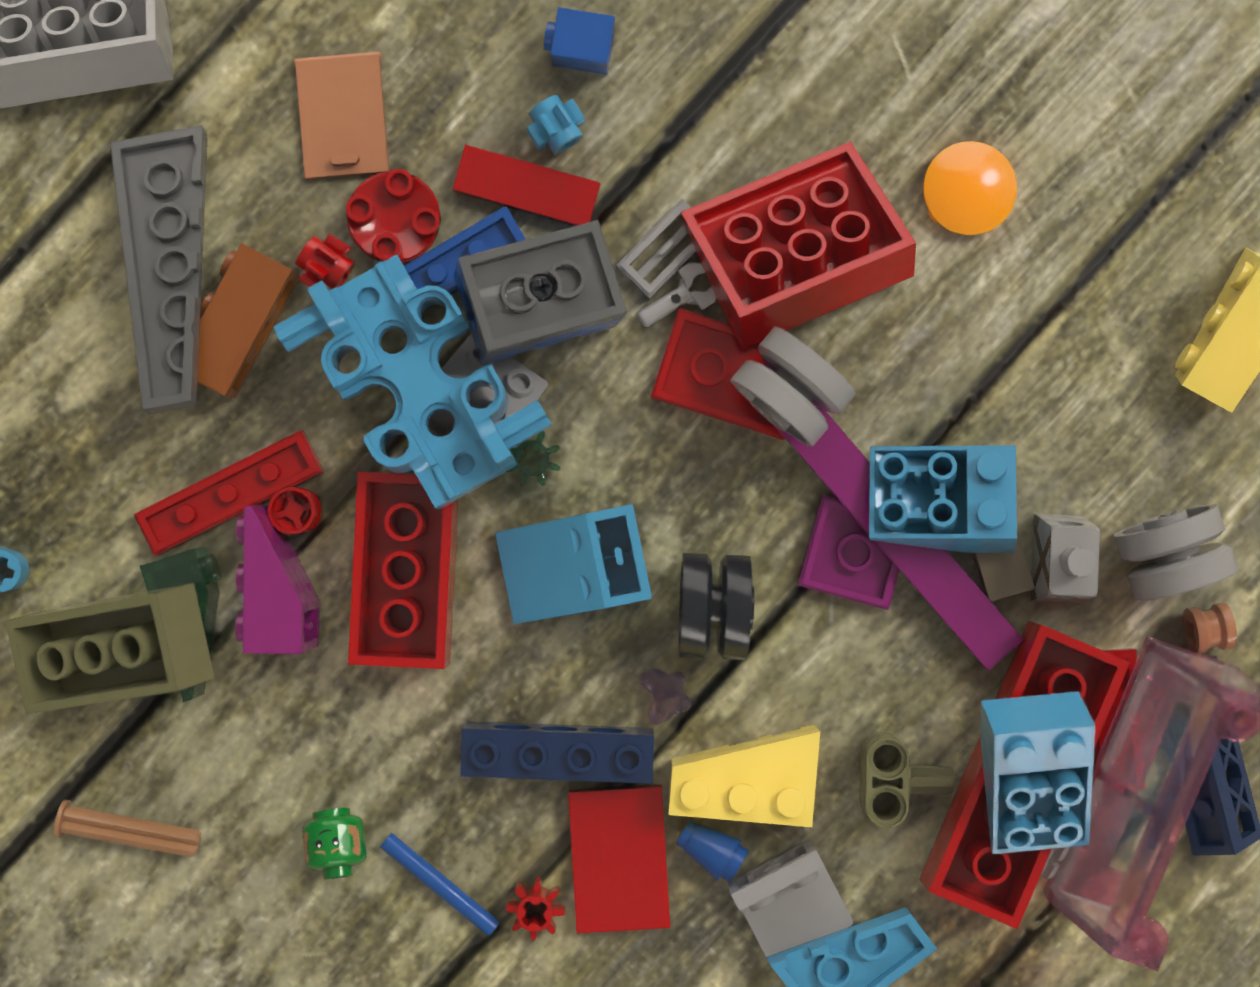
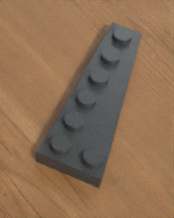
[110,125,208,415]

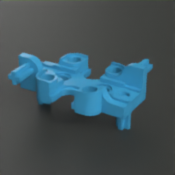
[273,255,552,510]

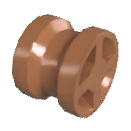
[1182,603,1237,655]

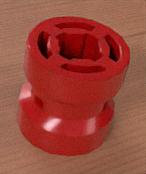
[268,487,323,534]

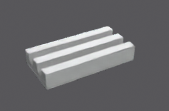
[616,199,696,300]

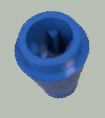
[676,820,749,883]

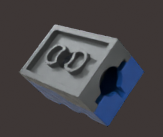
[454,220,627,365]

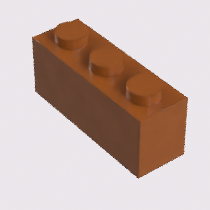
[197,243,301,399]

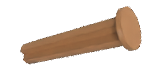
[54,800,201,857]

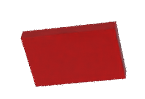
[650,308,785,440]
[568,784,670,934]

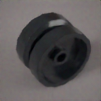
[678,553,754,660]

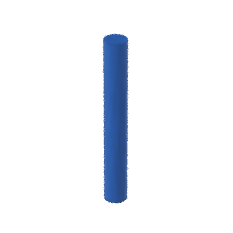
[380,833,500,936]

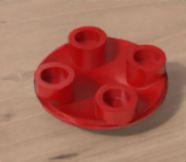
[346,169,441,263]

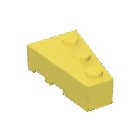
[1175,247,1260,413]
[667,724,820,827]

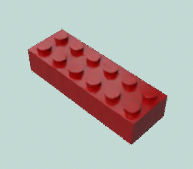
[919,621,1130,930]

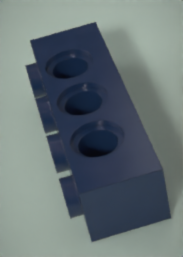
[460,721,654,784]

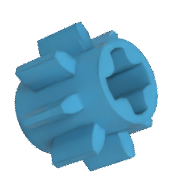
[526,95,585,155]

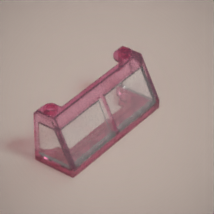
[1043,636,1260,972]

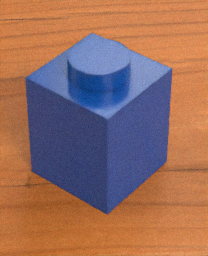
[544,7,615,75]

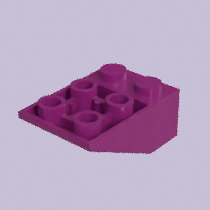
[235,506,320,654]

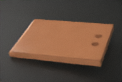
[294,52,390,180]

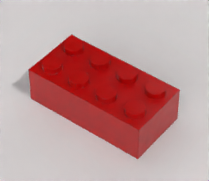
[348,472,458,669]

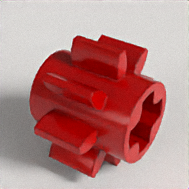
[295,234,355,289]
[506,877,566,941]

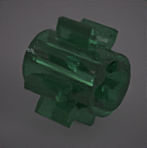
[506,431,561,487]

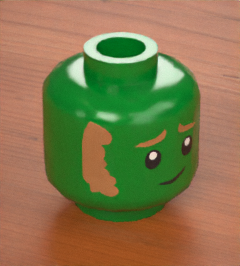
[302,808,367,880]

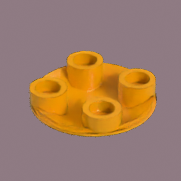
[923,141,1017,235]

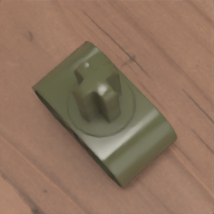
[859,731,955,829]

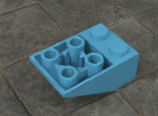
[869,445,1017,553]
[495,504,652,624]
[980,691,1095,854]

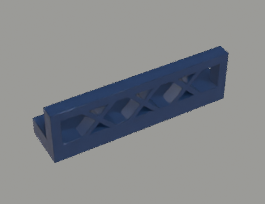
[1147,656,1260,855]

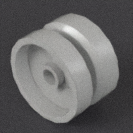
[730,326,856,448]
[1114,504,1239,601]

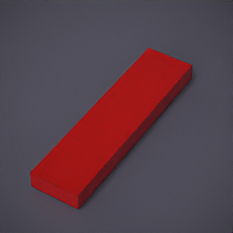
[133,430,325,556]

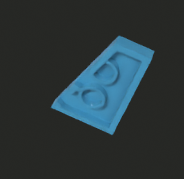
[766,907,937,987]

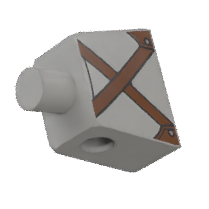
[1031,514,1100,604]

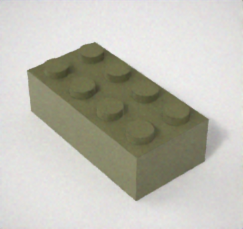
[5,583,215,714]

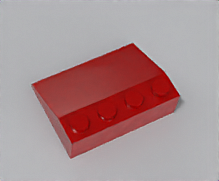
[681,141,916,349]

